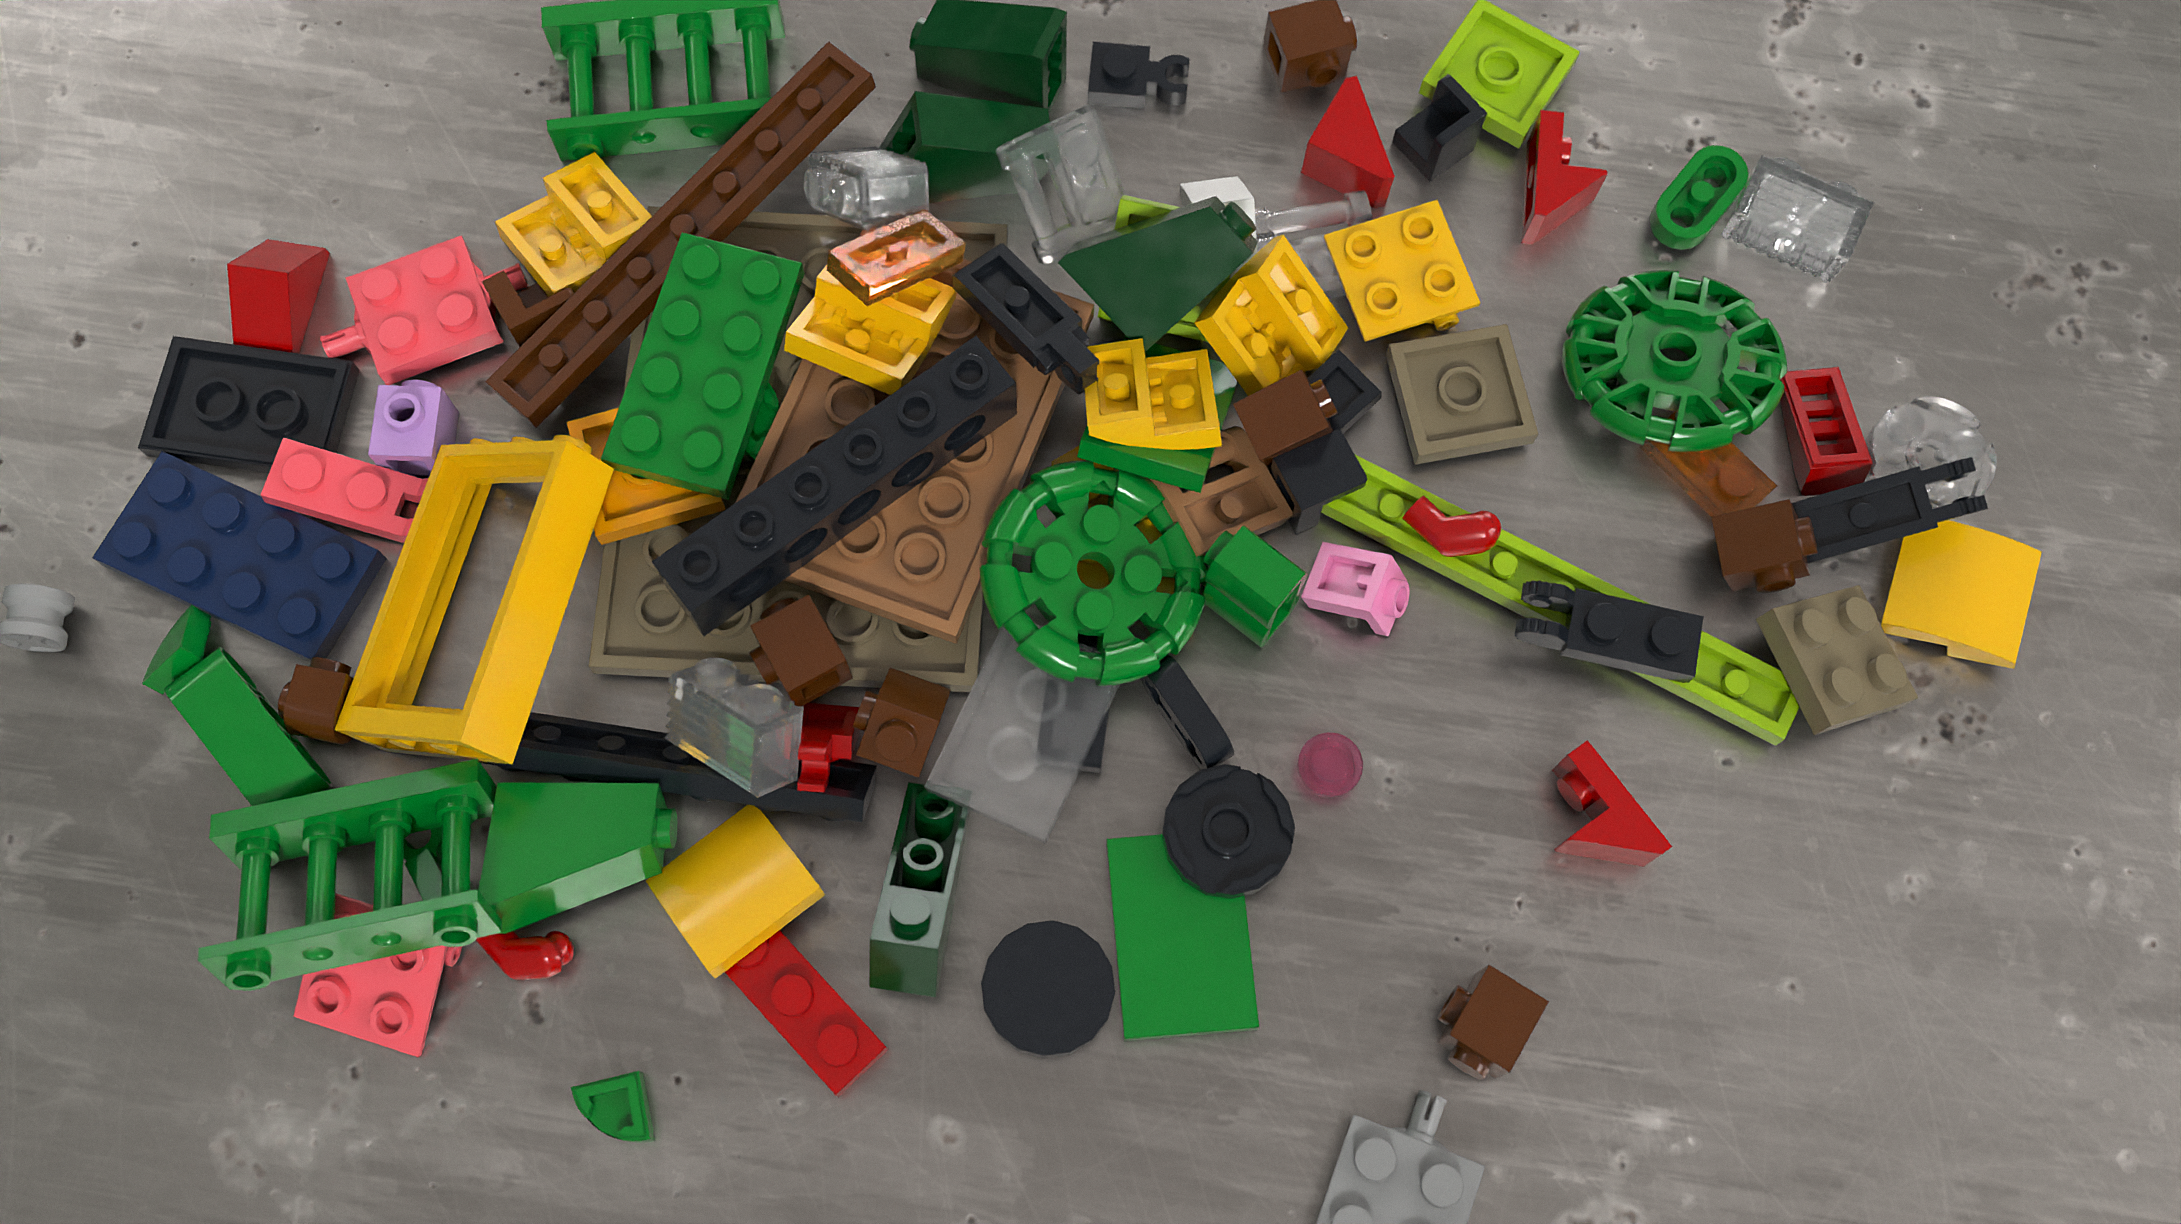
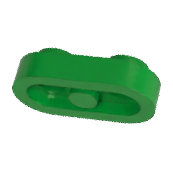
[1650,145,1748,250]

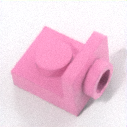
[1301,542,1410,636]

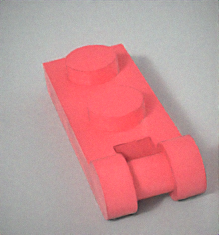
[261,438,428,543]

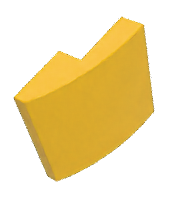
[495,152,652,297]
[1194,234,1348,396]
[784,243,957,395]
[1084,338,1222,450]
[1881,520,2042,669]
[646,805,825,979]

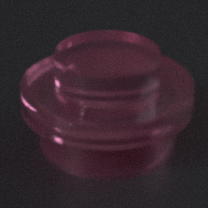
[1297,733,1363,798]

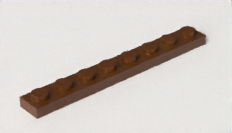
[485,41,876,428]

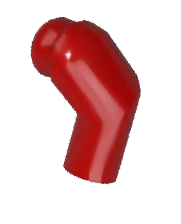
[1402,496,1502,557]
[476,931,574,980]

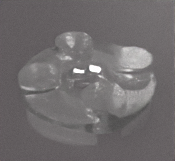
[1864,396,1997,509]

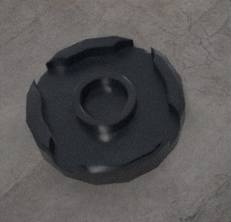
[1162,764,1295,899]
[981,920,1115,1058]

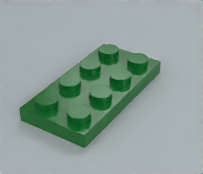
[601,232,805,500]

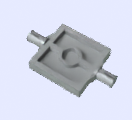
[1316,1090,1486,1224]

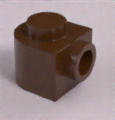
[278,657,353,744]

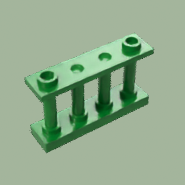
[541,0,786,161]
[198,759,502,991]

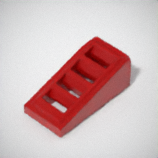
[1780,367,1873,496]

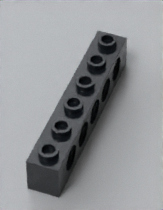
[652,336,1017,636]

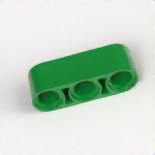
[164,647,333,806]

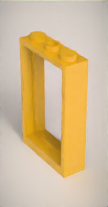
[334,435,614,764]

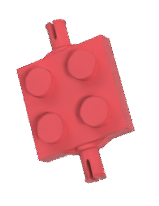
[320,235,529,385]

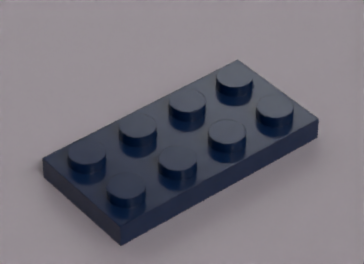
[92,451,387,662]

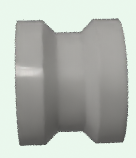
[0,584,75,652]

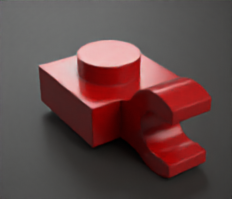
[786,703,861,793]

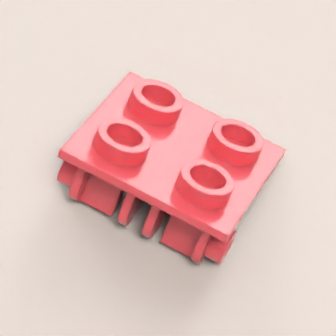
[293,893,462,1057]

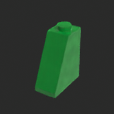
[478,782,678,934]

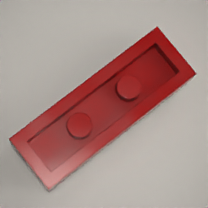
[725,930,889,1097]

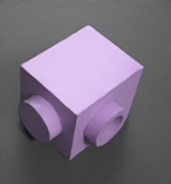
[368,380,459,479]

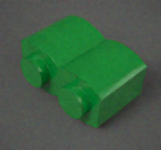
[1200,526,1308,648]

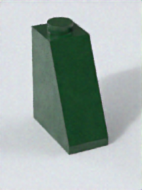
[909,0,1067,113]
[874,91,1058,208]
[1058,196,1258,352]

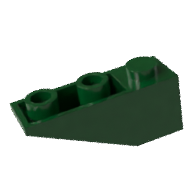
[869,782,972,997]

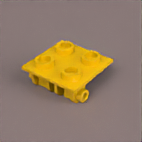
[1323,200,1480,342]

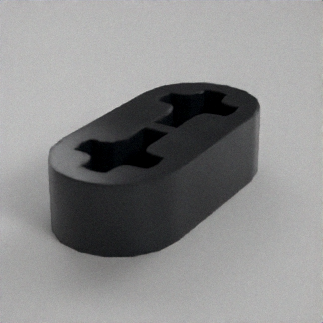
[1141,654,1234,770]

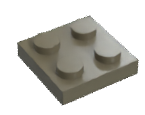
[1386,324,1539,465]
[1756,585,1918,735]

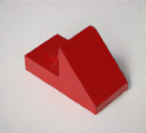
[1521,110,1608,245]
[1552,740,1673,867]

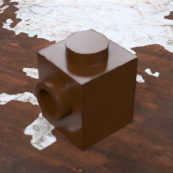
[1262,0,1357,93]
[1233,369,1338,466]
[1711,499,1818,593]
[749,594,853,710]
[853,667,951,778]
[1437,965,1549,1080]

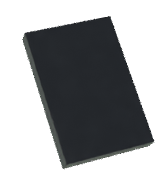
[138,336,360,473]

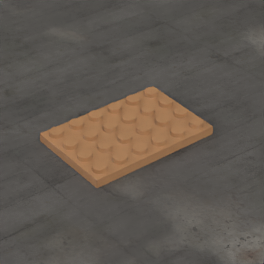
[736,224,1094,644]

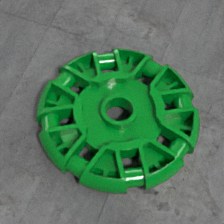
[1562,270,1787,452]
[979,460,1207,686]

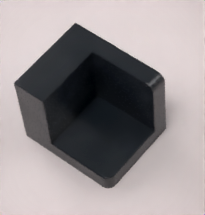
[1392,74,1487,182]
[1270,429,1367,534]

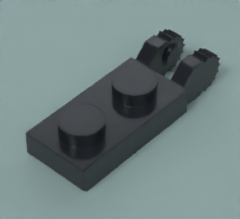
[1792,457,1988,564]
[1515,580,1704,683]

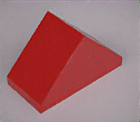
[1301,75,1395,209]
[227,239,330,354]

